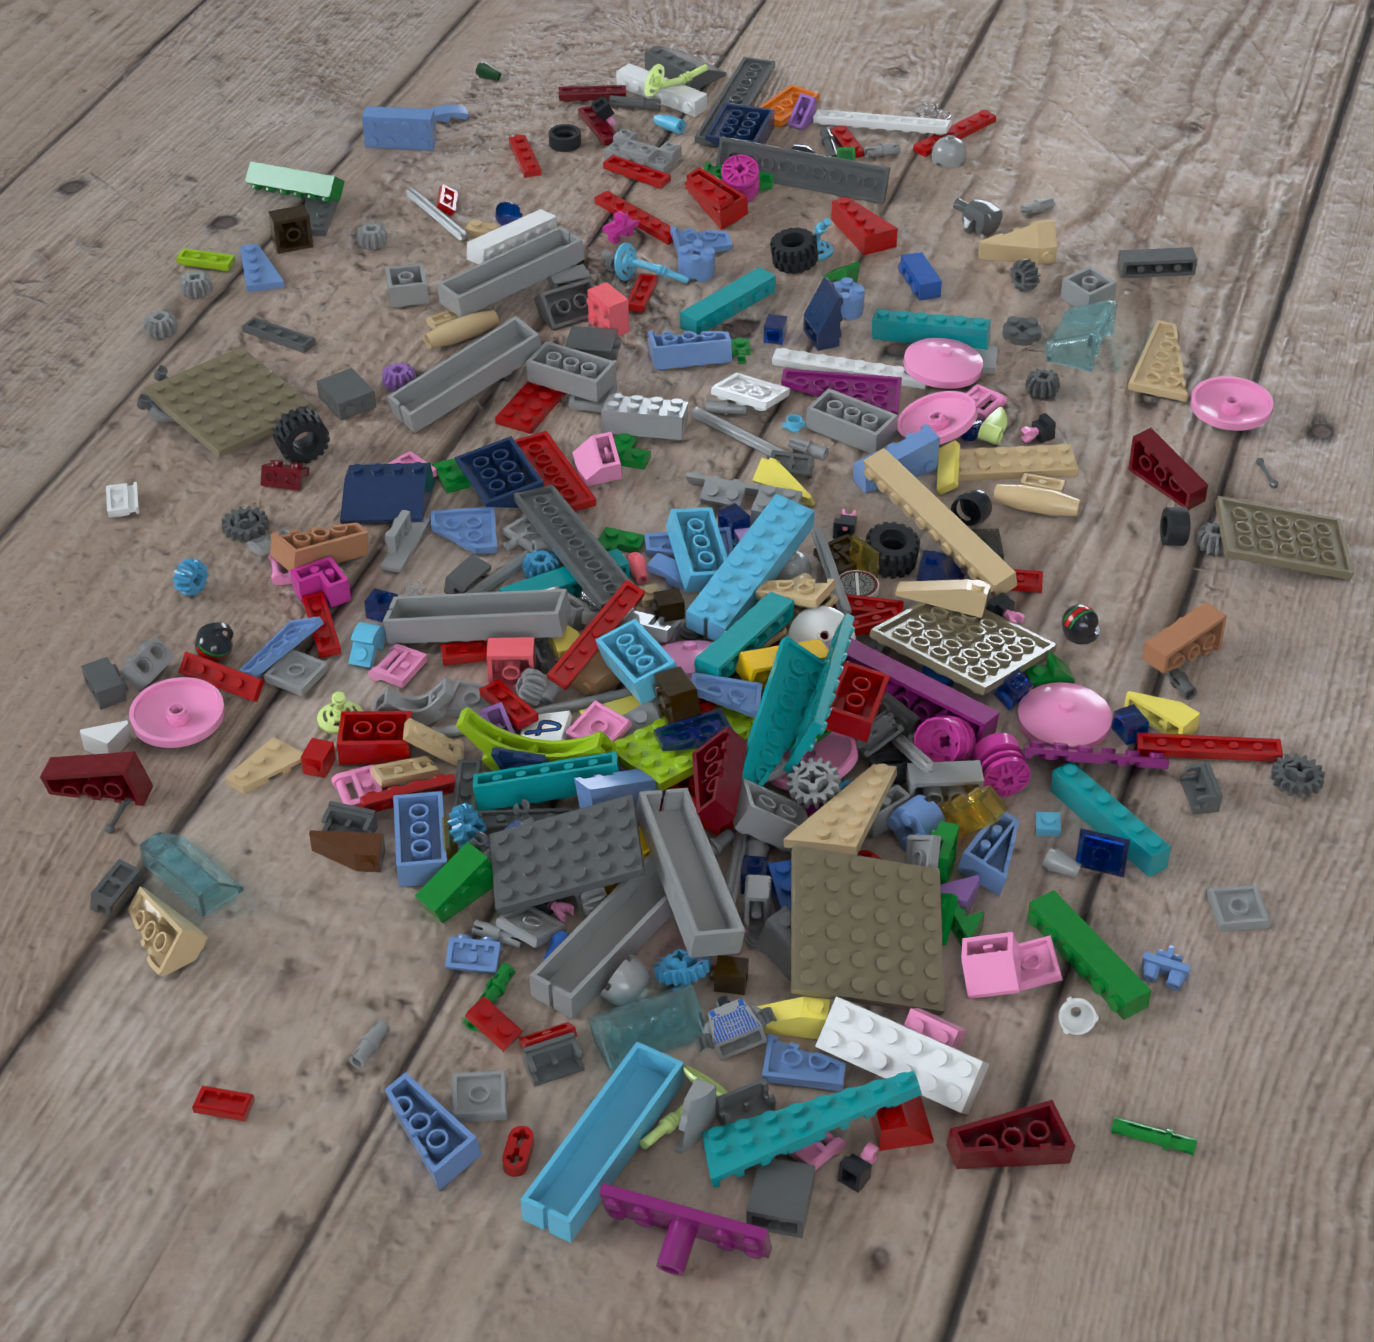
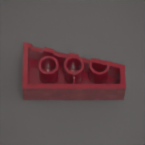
[1128,428,1208,510]
[692,726,748,830]
[40,751,153,806]
[946,1100,1076,1169]

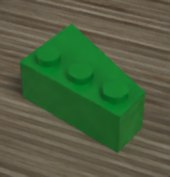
[415,842,494,923]

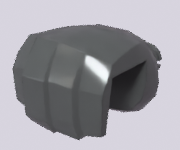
[953,198,1003,236]

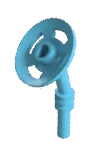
[814,218,834,261]
[614,243,689,284]

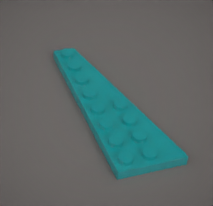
[783,613,855,773]
[741,636,824,787]
[702,1071,922,1188]

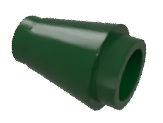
[475,62,501,81]

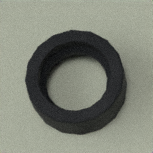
[548,124,581,152]
[868,749,912,784]

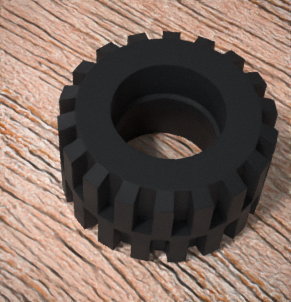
[770,227,818,274]
[273,407,330,464]
[863,521,920,579]

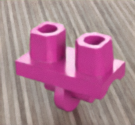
[602,211,639,244]

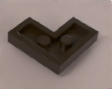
[813,533,861,576]

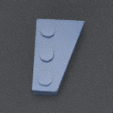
[574,769,657,809]
[957,808,1020,896]

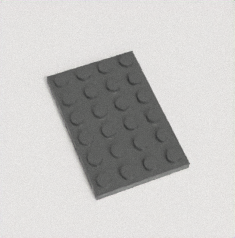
[490,794,645,915]

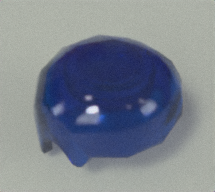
[495,202,523,226]

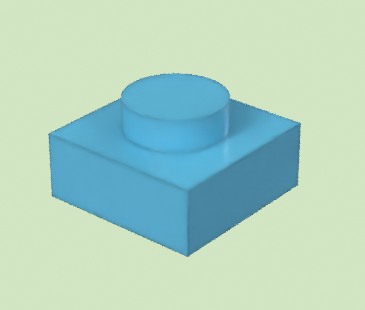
[1035,811,1061,837]

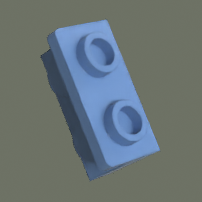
[445,934,504,974]

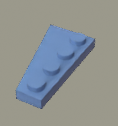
[240,244,285,292]
[644,527,733,559]
[239,616,324,678]

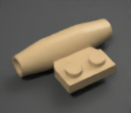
[424,310,499,349]
[993,473,1080,516]

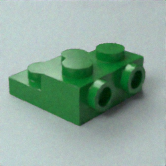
[931,821,959,885]

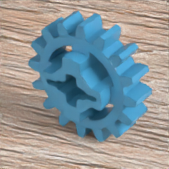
[448,803,488,852]
[654,949,711,986]

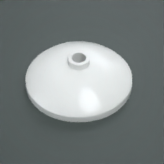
[788,606,856,649]

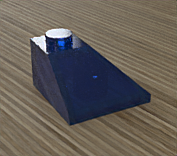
[917,550,965,581]
[1075,828,1130,878]

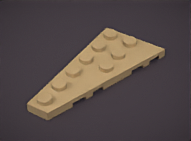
[1128,320,1188,402]
[783,764,897,855]

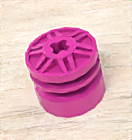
[721,154,760,203]
[914,716,976,762]
[971,733,1031,798]

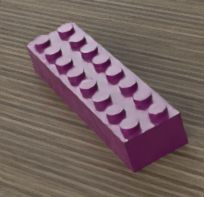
[828,637,1000,759]

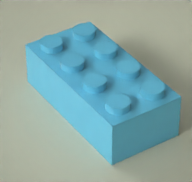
[666,507,727,593]
[595,619,677,705]

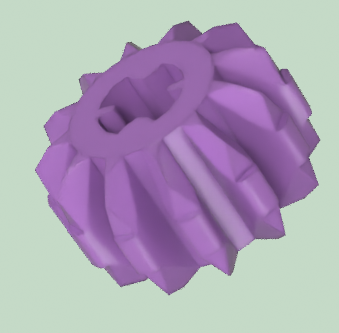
[382,362,416,392]

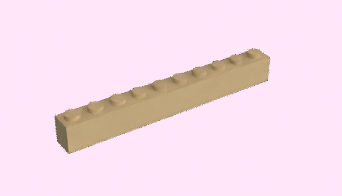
[864,448,1017,597]

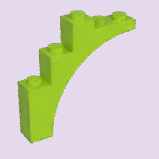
[456,707,617,771]

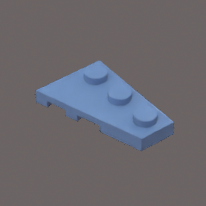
[670,226,732,255]
[691,672,762,718]
[762,1033,846,1091]

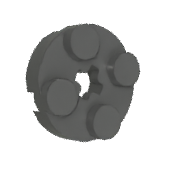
[1002,316,1042,346]

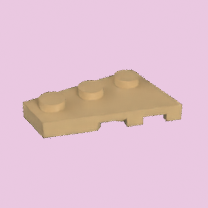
[755,579,836,609]
[225,737,303,794]

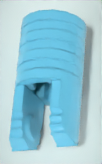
[653,114,686,134]

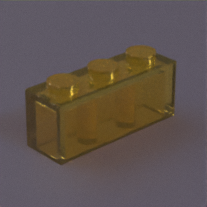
[939,785,1009,839]

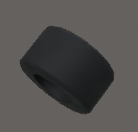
[1160,507,1191,546]

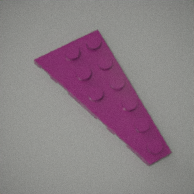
[781,368,902,415]
[1023,740,1169,769]

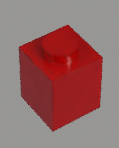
[301,738,336,778]

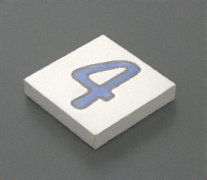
[520,711,572,741]

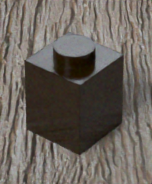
[650,588,685,622]
[709,955,749,995]

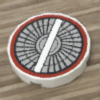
[840,570,879,597]

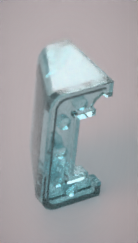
[1044,300,1117,372]

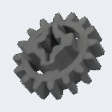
[221,506,269,543]
[1270,753,1325,798]

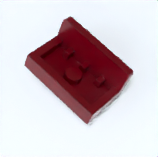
[260,460,310,491]

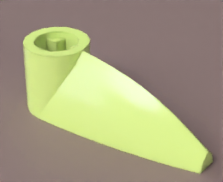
[978,406,1007,445]

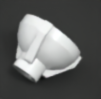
[1058,997,1099,1035]

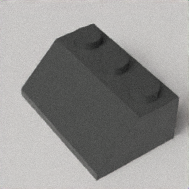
[534,278,595,330]

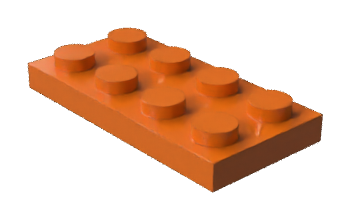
[760,84,820,127]

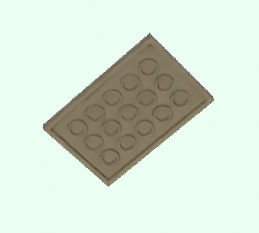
[1215,496,1354,580]

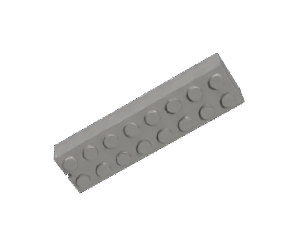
[437,226,585,317]
[387,316,542,433]
[383,589,571,645]
[636,788,745,958]
[529,853,673,1019]

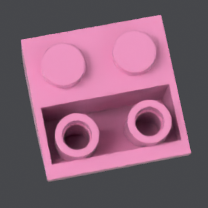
[573,432,622,486]
[961,932,1021,999]
[904,1008,967,1050]

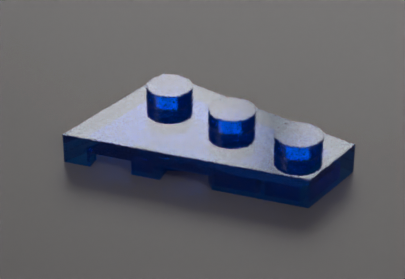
[653,708,733,752]

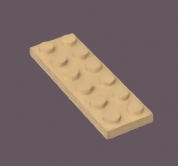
[958,444,1078,481]

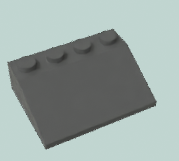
[645,46,727,90]

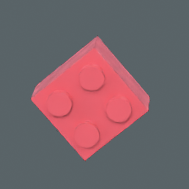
[587,282,629,336]
[487,637,536,690]

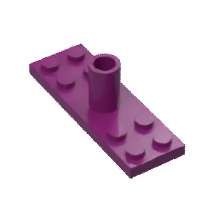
[599,1183,772,1276]

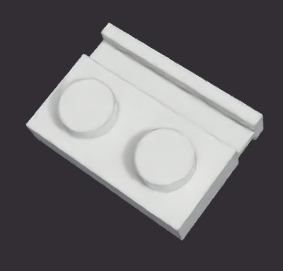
[106,482,140,518]

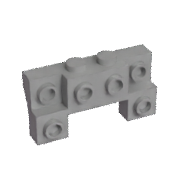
[604,128,682,174]
[581,605,681,643]

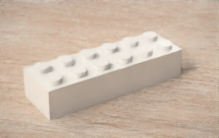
[815,997,989,1115]

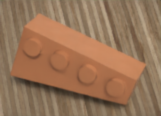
[270,523,369,571]
[1143,602,1227,674]

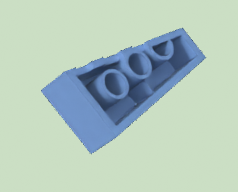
[648,331,732,370]
[853,424,940,493]
[385,1072,482,1191]

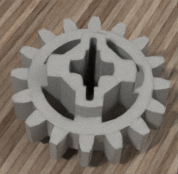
[787,757,841,809]

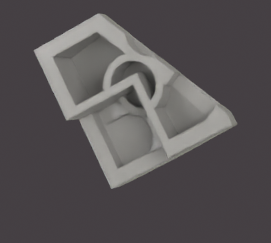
[675,1079,716,1154]

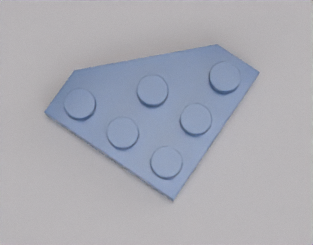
[431,507,498,555]

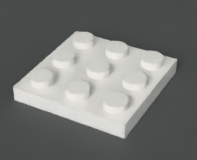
[711,373,790,411]

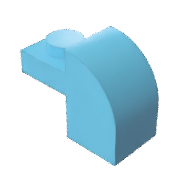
[348,622,386,669]

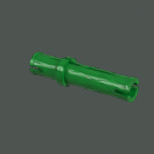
[463,963,516,1031]
[1111,1116,1198,1156]

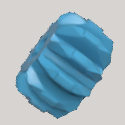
[523,549,560,579]
[171,559,210,596]

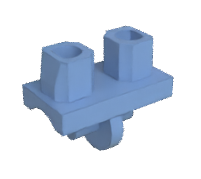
[1142,945,1191,991]

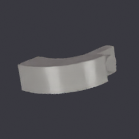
[373,677,454,725]

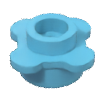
[782,414,806,433]

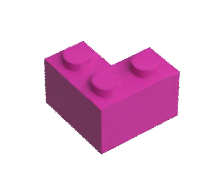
[290,556,351,607]

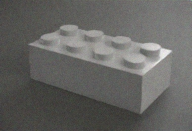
[526,341,617,402]
[806,388,898,454]
[601,393,688,440]

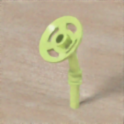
[644,64,708,97]
[317,691,363,734]
[639,1065,728,1150]

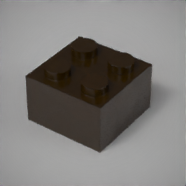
[268,205,313,254]
[652,666,703,737]

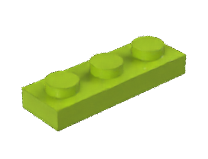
[176,248,236,271]

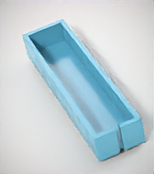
[686,493,814,641]
[520,1042,684,1243]

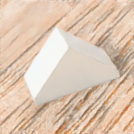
[80,720,132,754]

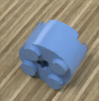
[678,240,715,282]
[832,277,865,321]
[887,795,946,852]

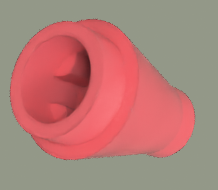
[626,552,649,585]

